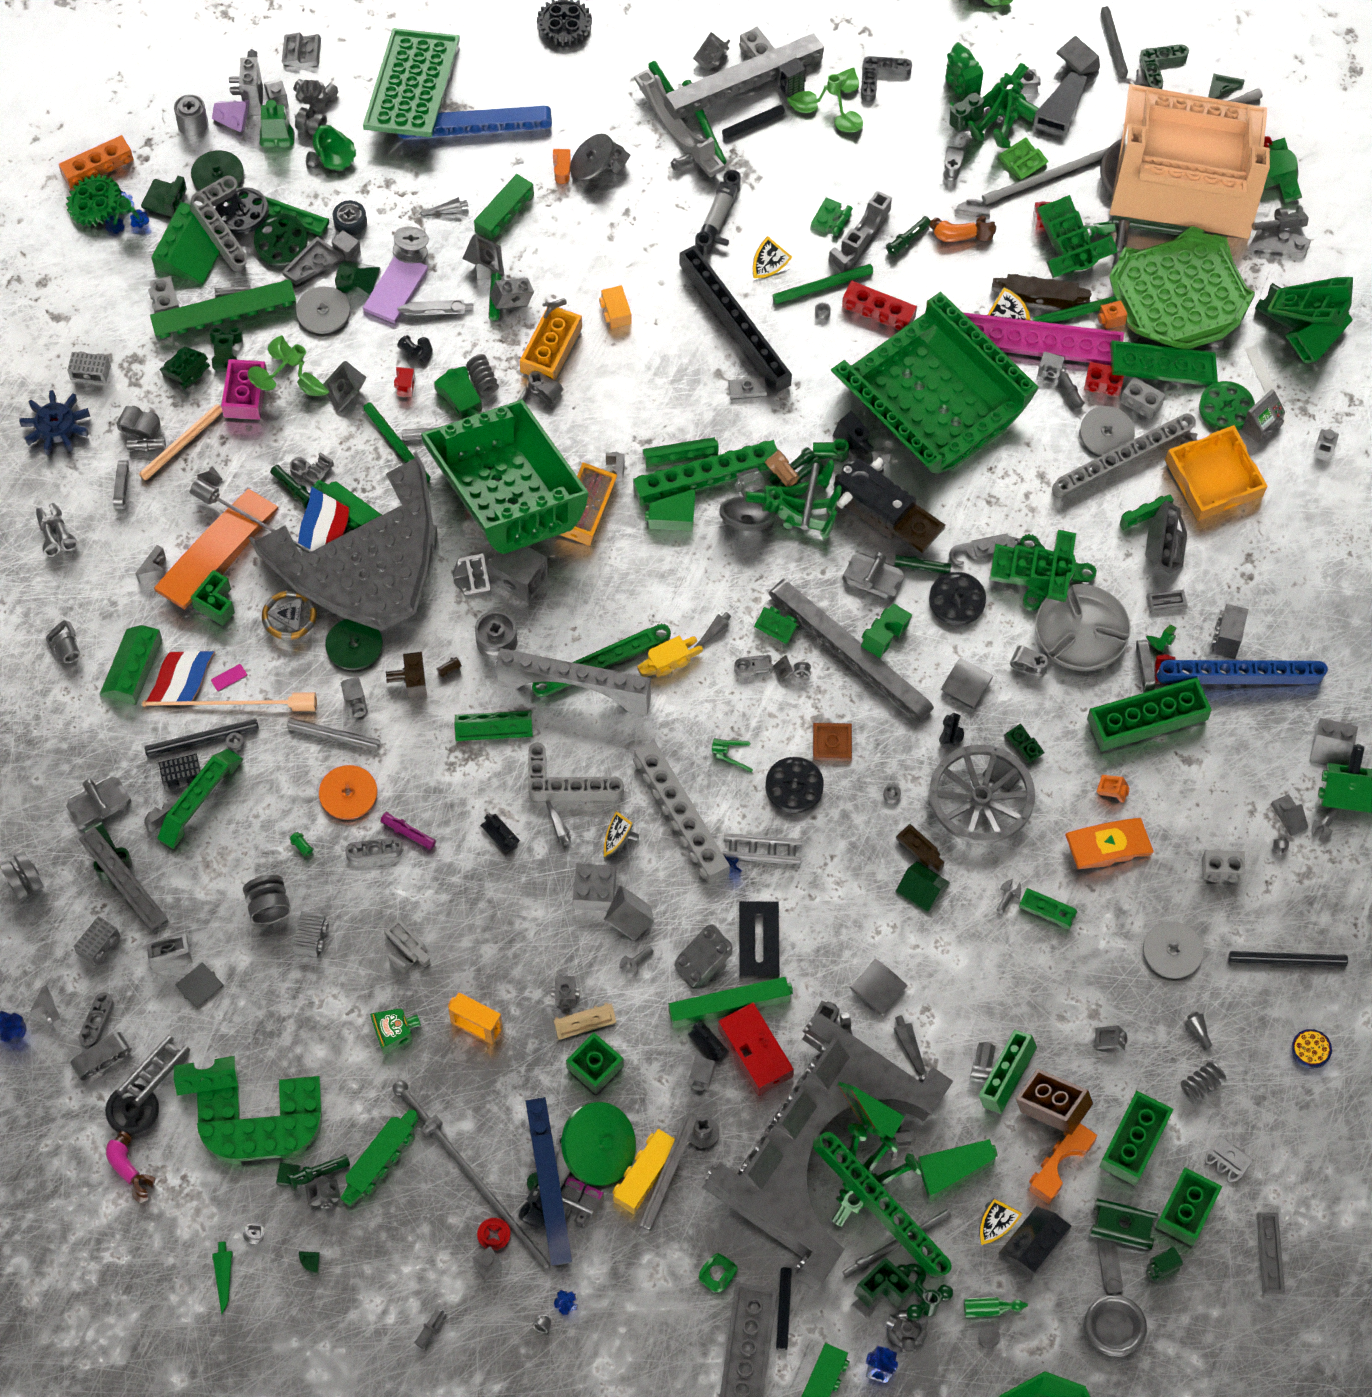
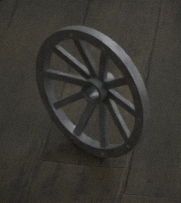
[929,745,1035,844]

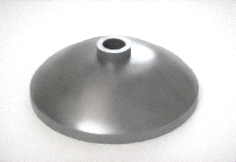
[719,497,775,531]

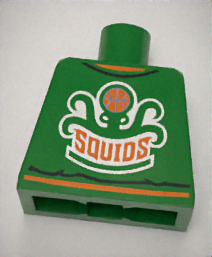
[370,1008,421,1055]

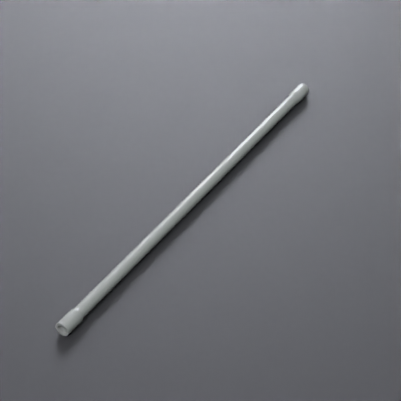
[982,88,1263,205]

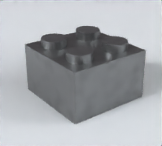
[1211,604,1249,659]
[573,863,616,911]

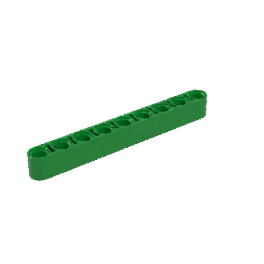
[813,1132,952,1278]

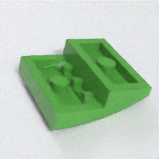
[998,137,1049,180]

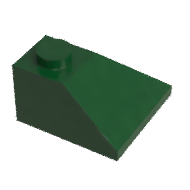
[335,261,381,298]

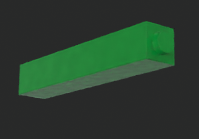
[668,976,793,1028]

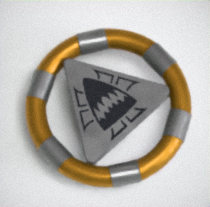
[261,590,317,640]

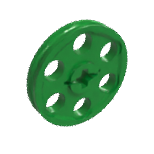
[1199,381,1255,431]

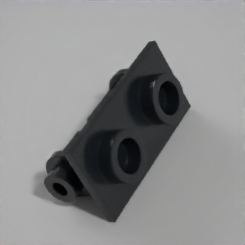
[480,813,520,853]
[688,1022,729,1063]

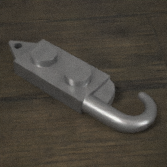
[949,533,1021,565]

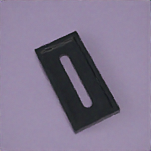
[739,901,780,979]

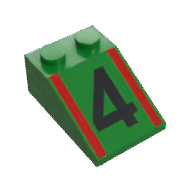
[837,1081,905,1139]

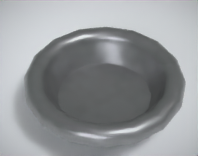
[1084,1295,1147,1357]

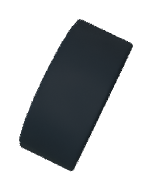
[332,200,367,235]

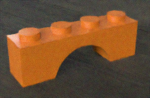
[1029,1123,1098,1205]

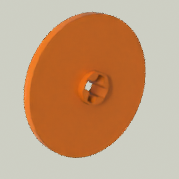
[319,765,377,820]

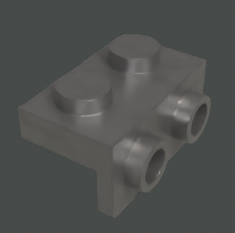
[692,32,731,71]

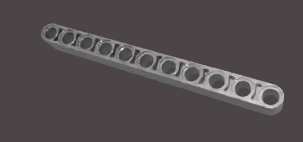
[768,579,934,722]

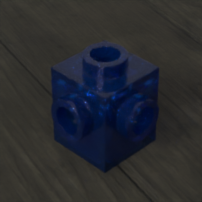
[0,1010,27,1044]
[866,1346,898,1384]

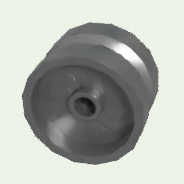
[475,611,518,660]
[0,849,44,900]

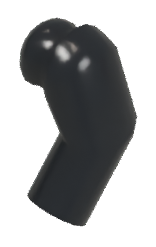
[417,337,433,363]

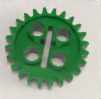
[66,174,122,227]

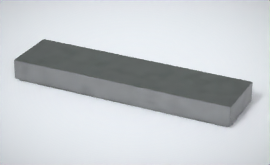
[1256,1212,1285,1296]

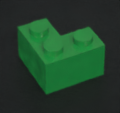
[190,570,235,626]

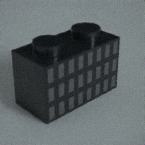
[778,57,806,99]
[158,754,201,791]

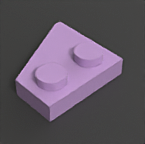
[211,100,250,132]

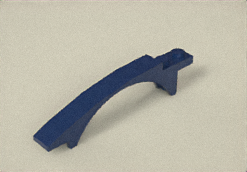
[525,1097,572,1266]

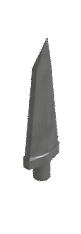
[893,1015,925,1075]

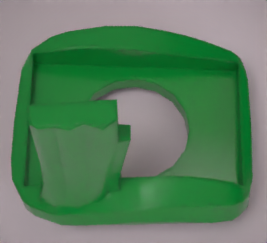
[698,1253,738,1293]

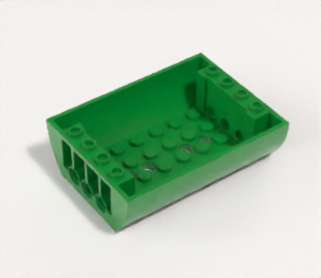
[421,399,588,554]

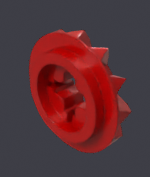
[477,1218,510,1251]

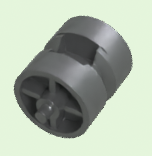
[294,107,327,135]

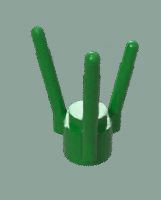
[712,738,753,772]

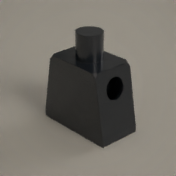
[832,411,874,455]

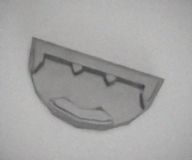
[955,199,990,219]

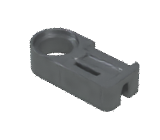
[734,654,773,677]

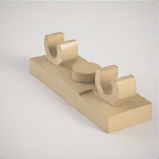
[553,1003,616,1040]

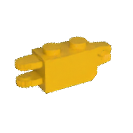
[637,635,703,678]

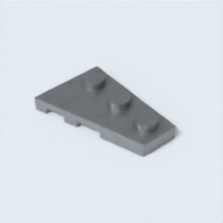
[1248,221,1311,257]
[282,237,345,285]

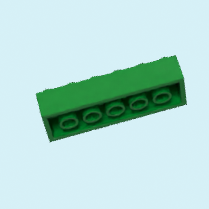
[1087,677,1212,752]

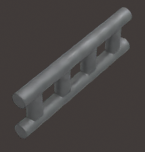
[723,833,802,865]
[117,1035,190,1107]

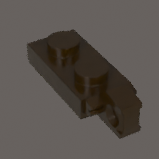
[896,824,945,872]

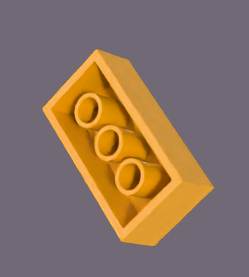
[519,307,582,381]

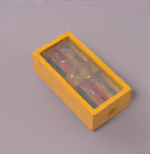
[560,462,617,546]

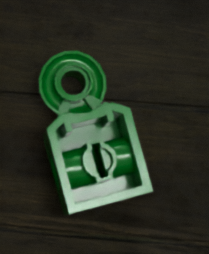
[945,42,984,101]

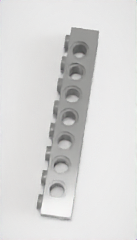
[633,740,730,884]

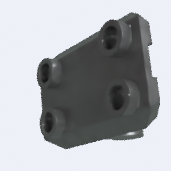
[842,552,905,599]
[66,776,131,829]
[674,924,733,987]

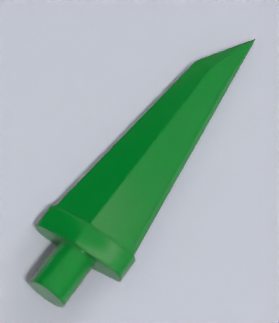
[212,1241,233,1315]

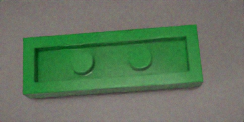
[1119,494,1174,530]

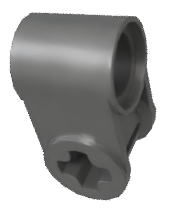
[943,146,965,180]
[528,371,563,404]
[1010,645,1048,677]

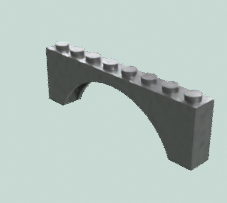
[496,648,651,716]

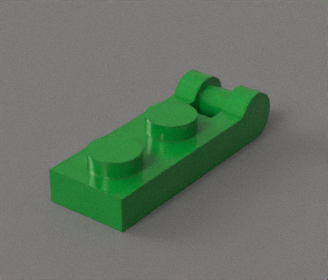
[1019,888,1078,929]

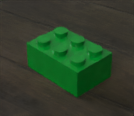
[1155,1167,1222,1247]

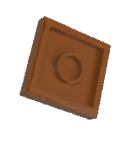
[813,723,852,761]

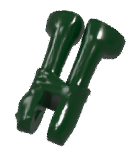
[768,447,824,487]

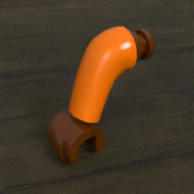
[929,215,997,243]

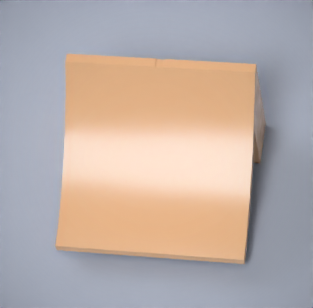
[1109,84,1270,239]

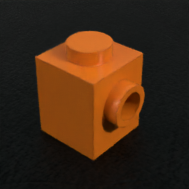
[1098,300,1128,330]

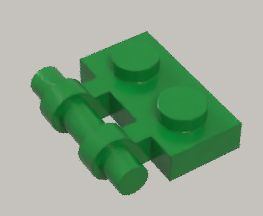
[810,197,853,236]

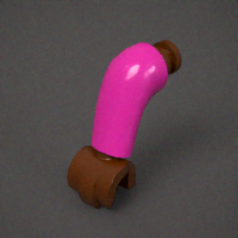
[106,1131,156,1203]

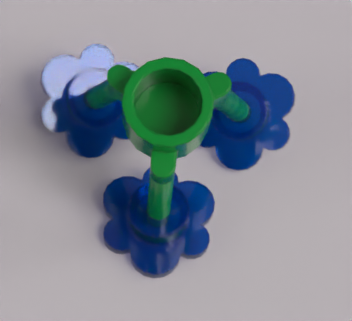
[105,191,149,234]

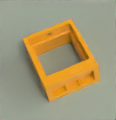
[448,992,503,1045]

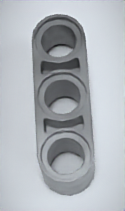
[70,1032,132,1081]

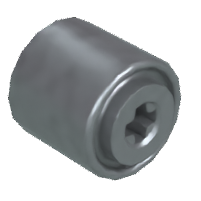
[174,94,209,136]

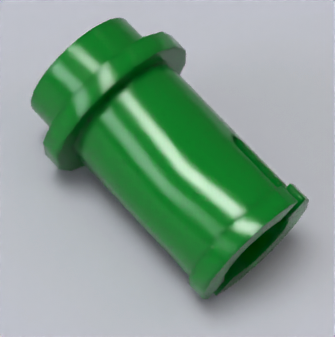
[289,832,314,857]

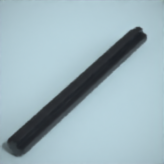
[144,718,259,757]
[1228,951,1348,966]

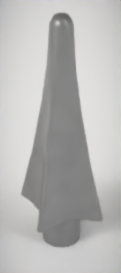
[420,197,469,215]
[694,612,731,647]
[546,800,571,846]

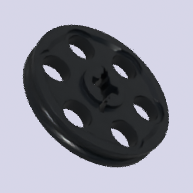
[215,187,269,234]
[929,572,986,625]
[765,757,824,813]

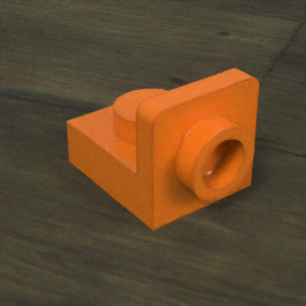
[1097,775,1130,803]

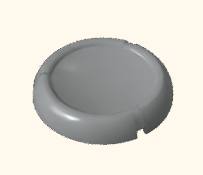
[1036,584,1131,671]

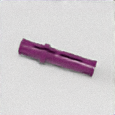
[380,811,436,851]

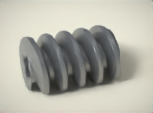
[466,354,499,396]
[1181,1061,1227,1104]

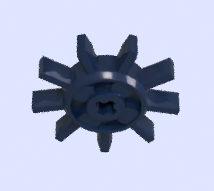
[19,390,91,455]

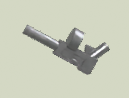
[1252,206,1309,230]

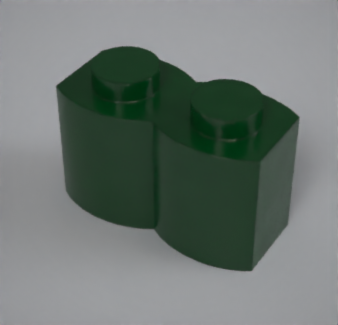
[949,93,984,131]
[1146,1247,1183,1284]

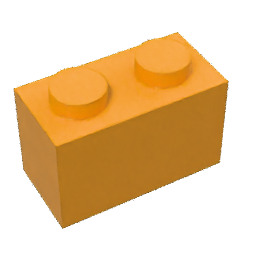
[599,285,632,329]

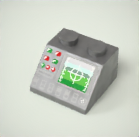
[1242,389,1285,444]

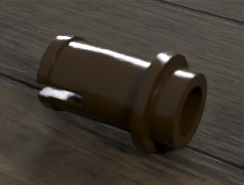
[436,657,462,679]

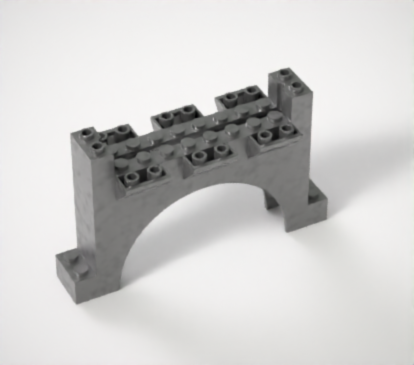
[702,1013,953,1291]

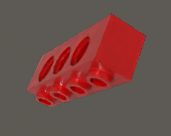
[842,280,917,330]

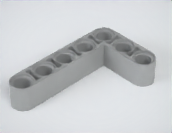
[190,176,247,272]
[528,742,624,801]

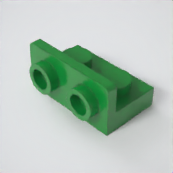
[754,606,800,645]

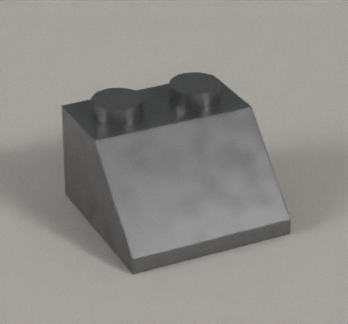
[1309,718,1358,766]

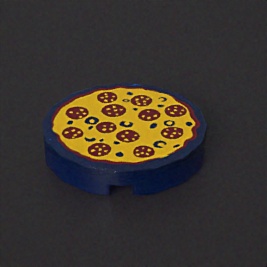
[1291,1029,1332,1069]

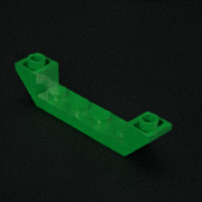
[157,749,243,849]

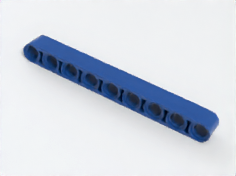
[398,105,552,139]
[1156,660,1328,684]

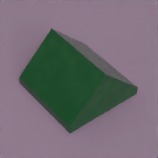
[895,861,950,913]

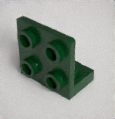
[141,176,187,217]

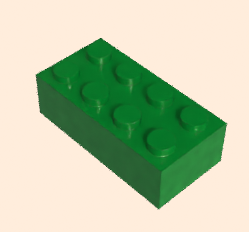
[1099,1090,1174,1186]

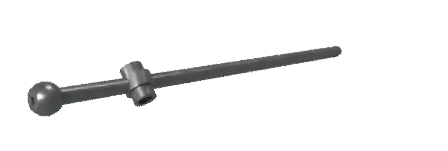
[392,1080,550,1269]

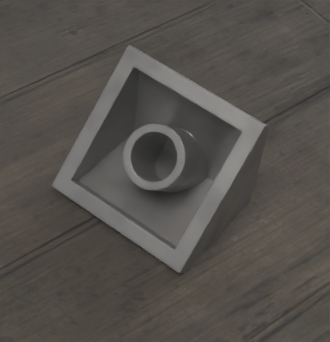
[1056,35,1100,74]
[604,885,654,940]
[147,934,193,973]

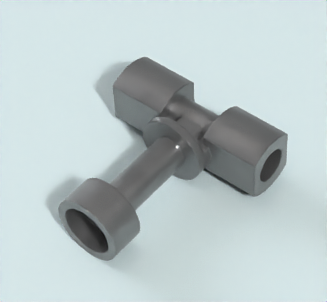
[293,79,339,113]

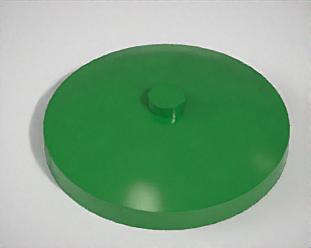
[561,1102,636,1186]

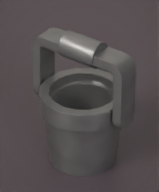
[46,620,81,663]

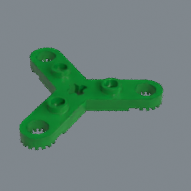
[1020,534,1097,611]

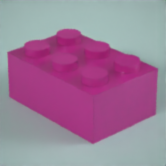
[221,359,267,420]

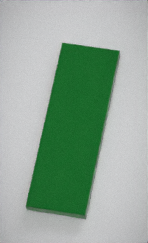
[1110,340,1218,386]

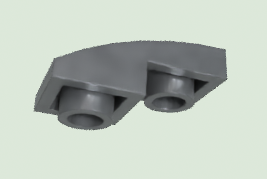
[144,795,179,832]

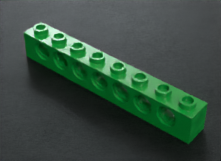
[633,440,778,506]

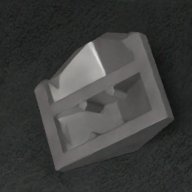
[452,553,491,595]

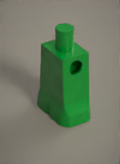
[259,100,295,147]
[434,366,482,420]

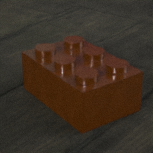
[1016,1068,1093,1135]

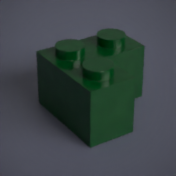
[854,1257,916,1309]

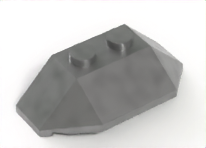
[1145,501,1187,574]

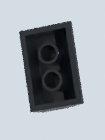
[999,1206,1072,1280]

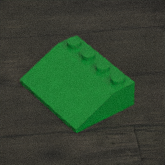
[151,202,222,285]

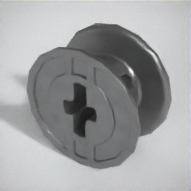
[392,226,429,264]

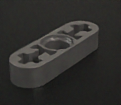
[113,460,129,509]
[1136,639,1155,691]
[345,837,403,862]
[78,992,114,1049]

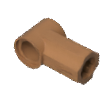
[765,450,800,487]

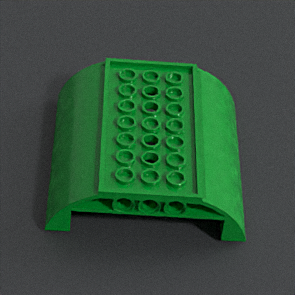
[831,291,1039,473]

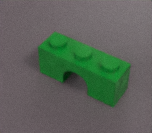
[861,603,913,658]
[173,1056,238,1096]

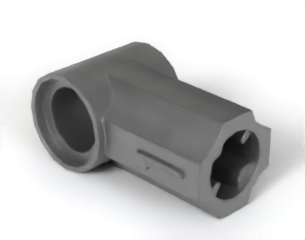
[970,1042,996,1084]

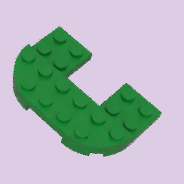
[197,1076,322,1164]

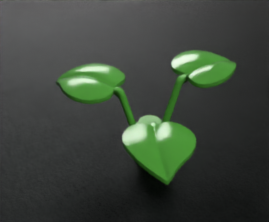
[787,67,863,132]
[248,335,329,396]

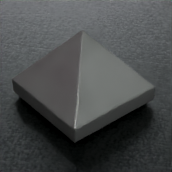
[197,466,223,485]
[773,655,793,682]

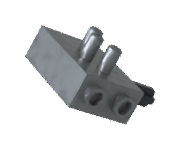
[228,49,263,116]

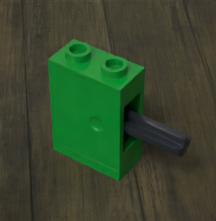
[1318,744,1372,813]

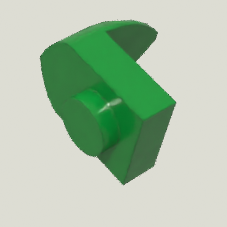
[1146,624,1177,653]

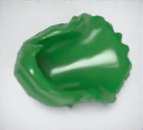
[313,125,356,171]

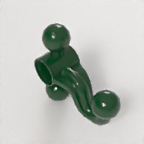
[897,1263,953,1321]

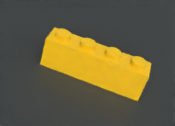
[612,1129,675,1215]

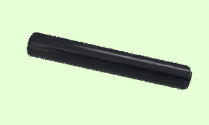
[722,104,785,139]
[776,1267,792,1351]

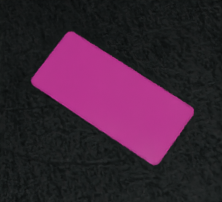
[211,664,247,691]

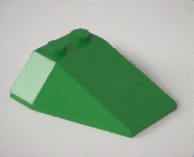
[1267,277,1353,327]

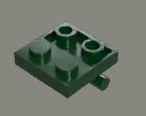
[159,346,210,390]

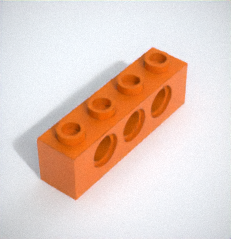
[58,135,134,189]

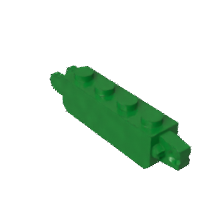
[312,480,382,530]
[341,1109,419,1207]

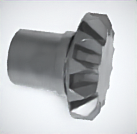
[689,1116,719,1149]

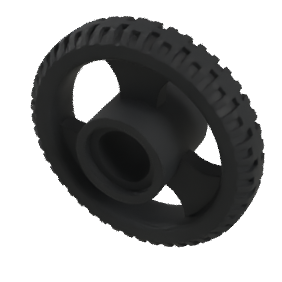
[105,1083,159,1136]

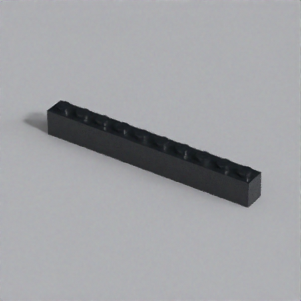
[679,245,792,394]

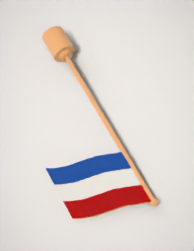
[142,651,317,712]

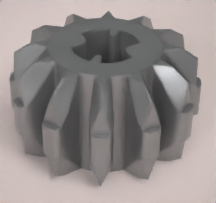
[296,79,326,105]

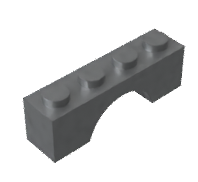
[841,190,892,260]

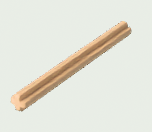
[139,404,223,481]

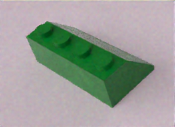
[100,625,163,705]

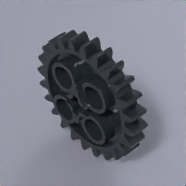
[537,0,592,46]

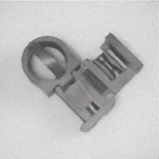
[289,452,334,485]

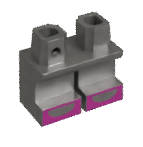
[562,1176,604,1227]

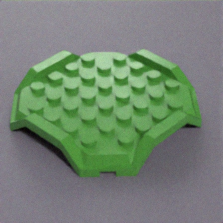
[1109,226,1255,349]

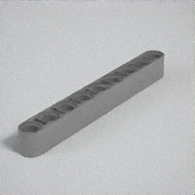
[1052,413,1196,497]

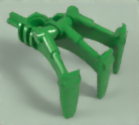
[950,62,1029,149]
[745,460,841,540]
[831,1123,922,1227]

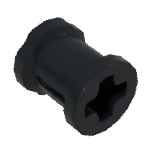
[397,335,421,359]

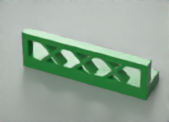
[643,437,719,468]
[454,710,533,741]

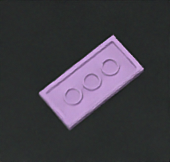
[363,256,428,324]

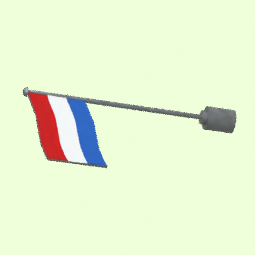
[189,478,349,553]

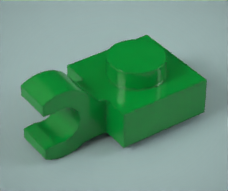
[1084,221,1116,239]

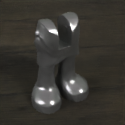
[36,503,78,557]

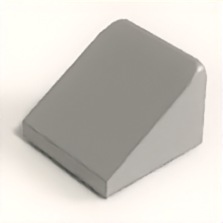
[388,952,414,974]

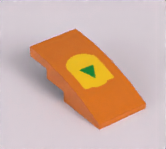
[1065,818,1154,869]

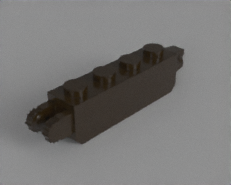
[991,274,1092,310]

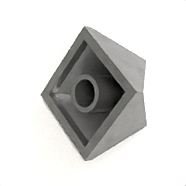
[462,234,505,280]
[323,361,367,412]

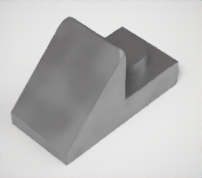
[136,545,166,584]
[1271,794,1308,836]
[30,985,63,1029]

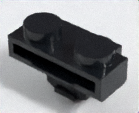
[939,713,964,750]

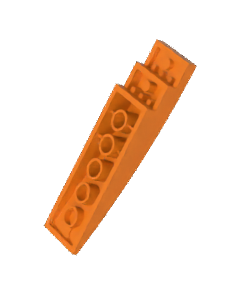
[154,488,278,610]

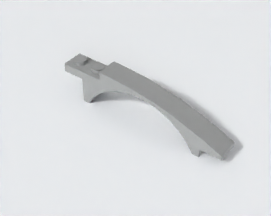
[633,69,725,177]

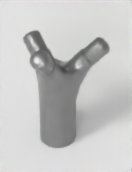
[542,298,567,319]

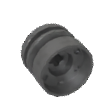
[243,875,291,924]

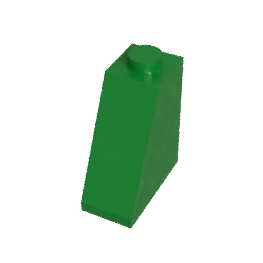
[645,490,695,531]

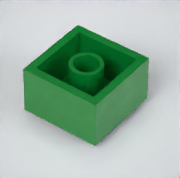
[566,1032,624,1094]

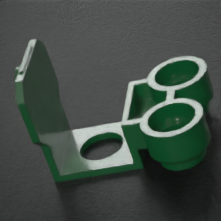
[210,328,243,371]

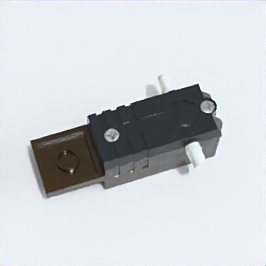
[833,457,946,554]

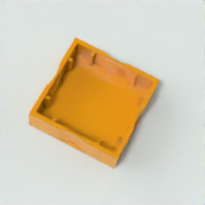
[1165,425,1268,521]

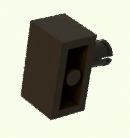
[385,652,427,698]

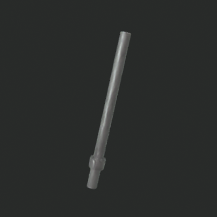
[842,1209,951,1278]

